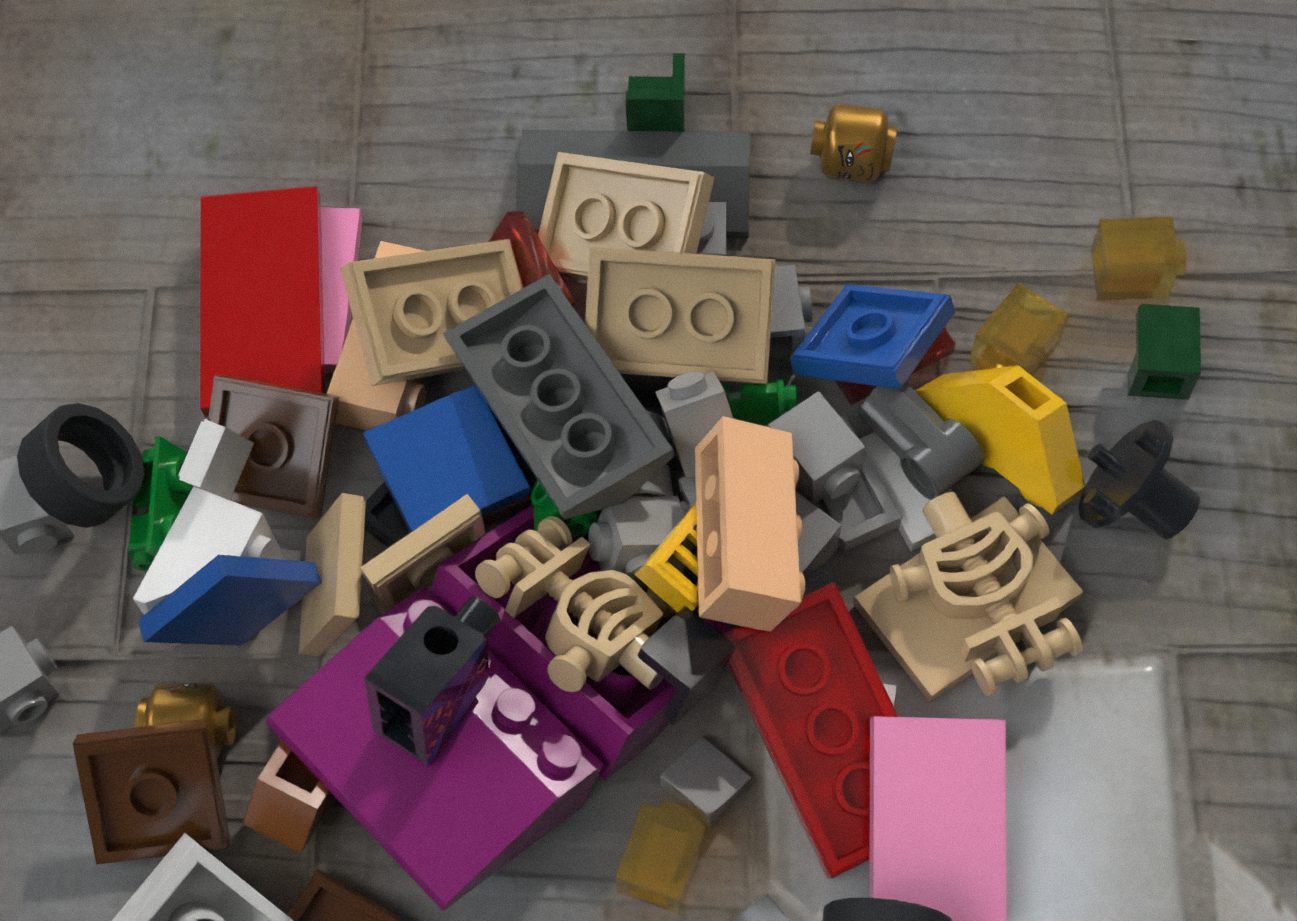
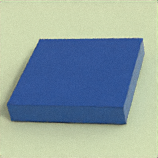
[789,284,955,389]
[363,384,530,533]
[138,554,322,646]

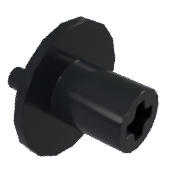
[1078,420,1200,539]

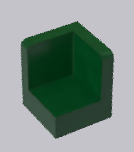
[625,53,686,132]
[1128,304,1201,400]

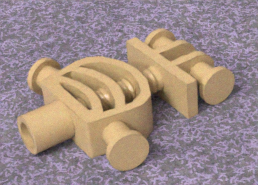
[890,492,1083,697]
[475,516,676,692]

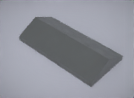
[516,130,750,238]
[443,274,675,520]

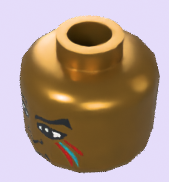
[810,103,897,184]
[135,682,236,760]

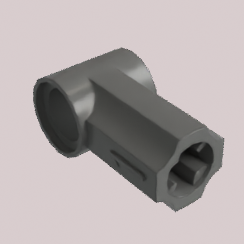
[859,382,984,500]

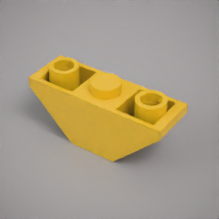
[915,365,1085,515]

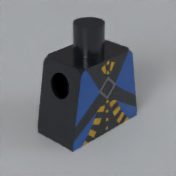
[364,597,501,766]

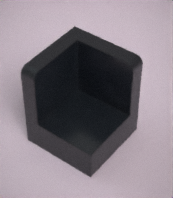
[638,606,736,726]

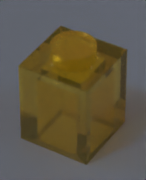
[1091,217,1186,300]
[970,282,1069,376]
[615,801,706,914]

